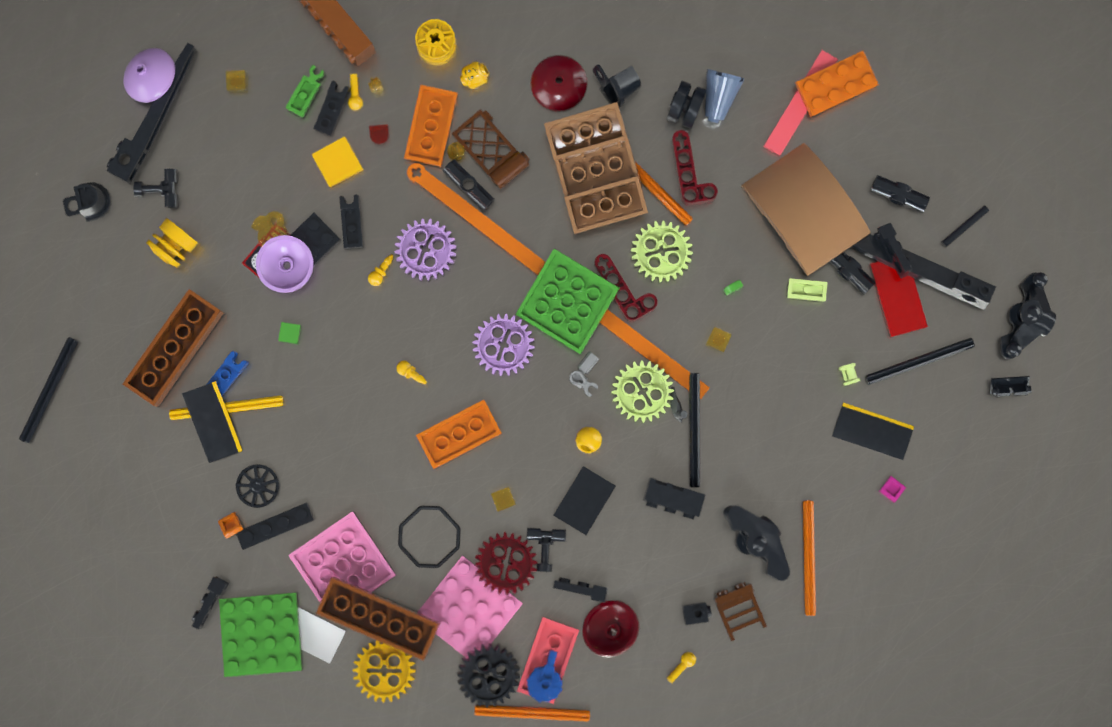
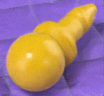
[368,254,393,286]
[396,360,427,384]

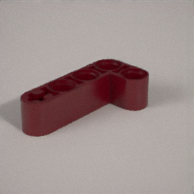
[672,130,718,206]
[594,254,658,322]

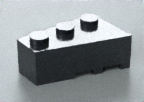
[643,478,705,520]

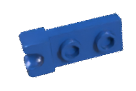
[206,351,249,397]

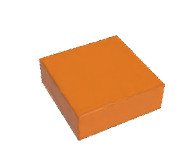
[218,512,244,539]

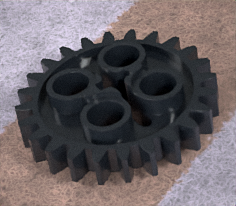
[457,643,520,707]

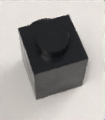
[682,602,712,625]

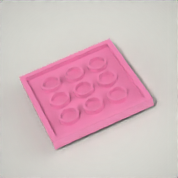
[288,511,396,602]
[417,555,523,659]

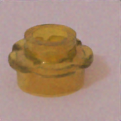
[368,76,384,95]
[447,142,465,160]

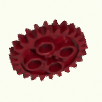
[474,532,538,596]

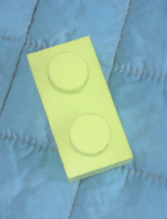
[787,278,827,302]

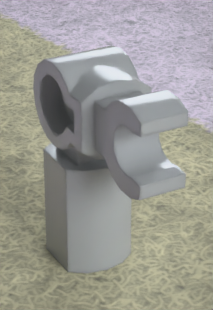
[569,351,599,397]

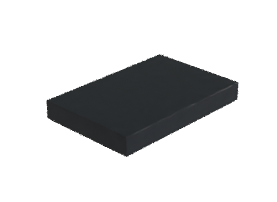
[553,466,616,535]

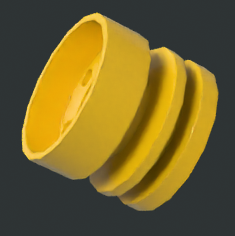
[415,19,457,66]
[146,217,198,268]

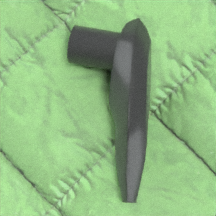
[670,387,688,423]

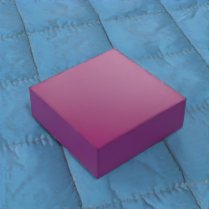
[879,476,907,503]

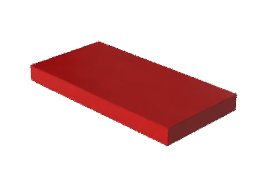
[869,261,928,338]

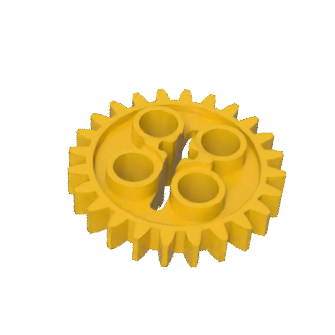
[352,640,416,703]

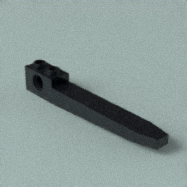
[107,43,196,185]
[852,234,996,310]

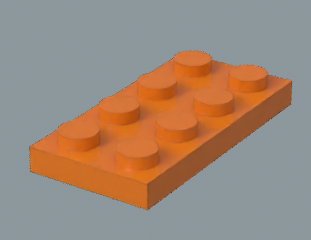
[795,51,879,117]
[404,85,458,167]
[416,400,502,469]

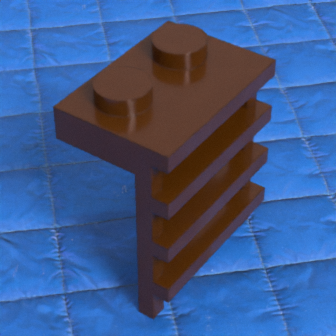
[713,581,767,641]

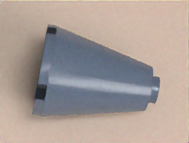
[705,69,744,123]

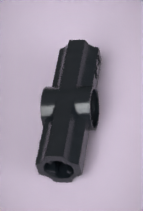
[443,159,495,211]
[870,175,930,213]
[830,252,876,294]

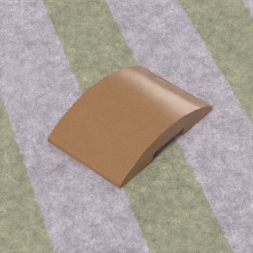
[544,102,648,234]
[741,143,871,276]

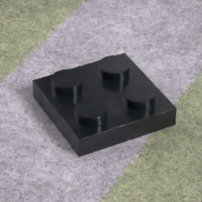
[290,213,341,266]

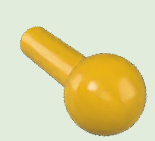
[348,74,363,110]
[667,652,696,683]

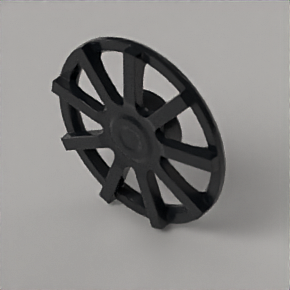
[235,464,279,508]

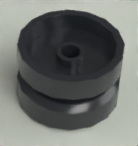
[667,80,707,129]

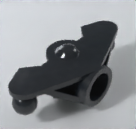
[1001,272,1056,359]
[723,505,790,581]

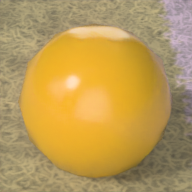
[576,427,602,453]

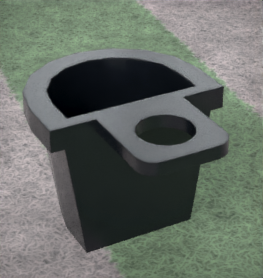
[592,64,641,108]
[63,182,111,222]

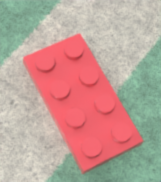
[517,617,579,704]

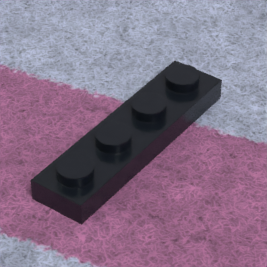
[236,502,315,550]

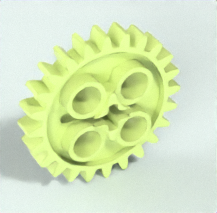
[631,221,693,283]
[612,360,674,423]

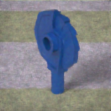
[527,650,562,703]

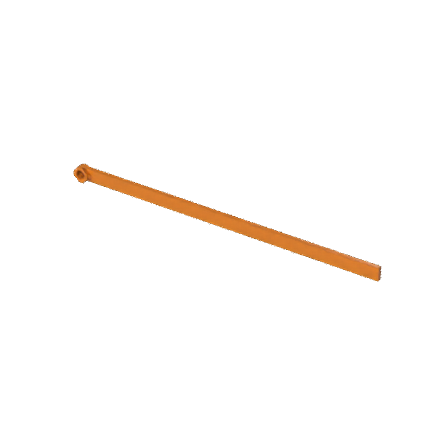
[407,163,710,400]

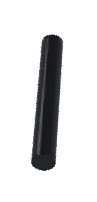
[941,205,989,247]

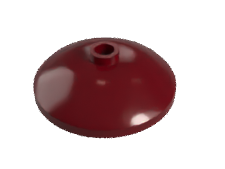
[531,55,587,112]
[582,601,639,657]

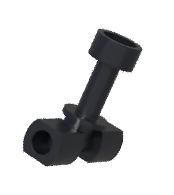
[133,169,178,208]
[526,528,566,572]

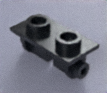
[989,376,1032,397]

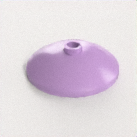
[124,48,175,102]
[256,235,314,293]

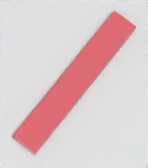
[764,50,838,156]

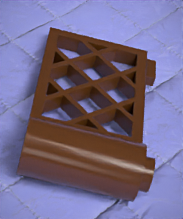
[451,109,530,190]

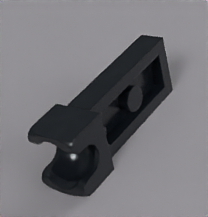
[313,81,351,137]
[339,194,363,249]
[874,223,912,278]
[191,576,229,630]
[553,577,608,603]

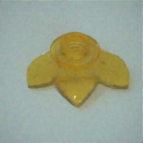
[252,211,288,246]

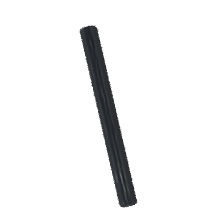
[19,337,78,443]
[865,338,975,385]
[689,373,700,487]

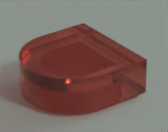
[369,124,389,145]

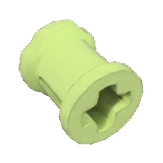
[839,363,860,386]

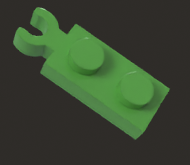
[285,65,325,118]

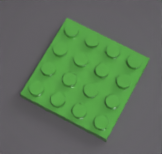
[515,249,620,354]
[219,593,303,677]

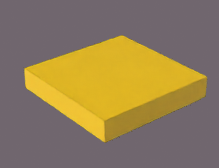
[312,136,363,188]

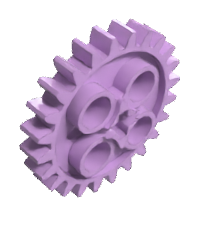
[394,219,457,281]
[472,314,535,376]

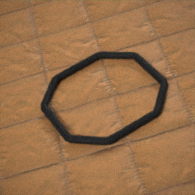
[398,506,460,568]

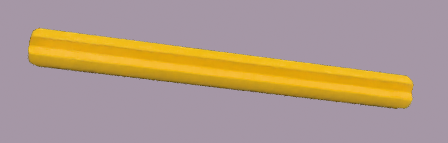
[169,396,284,420]

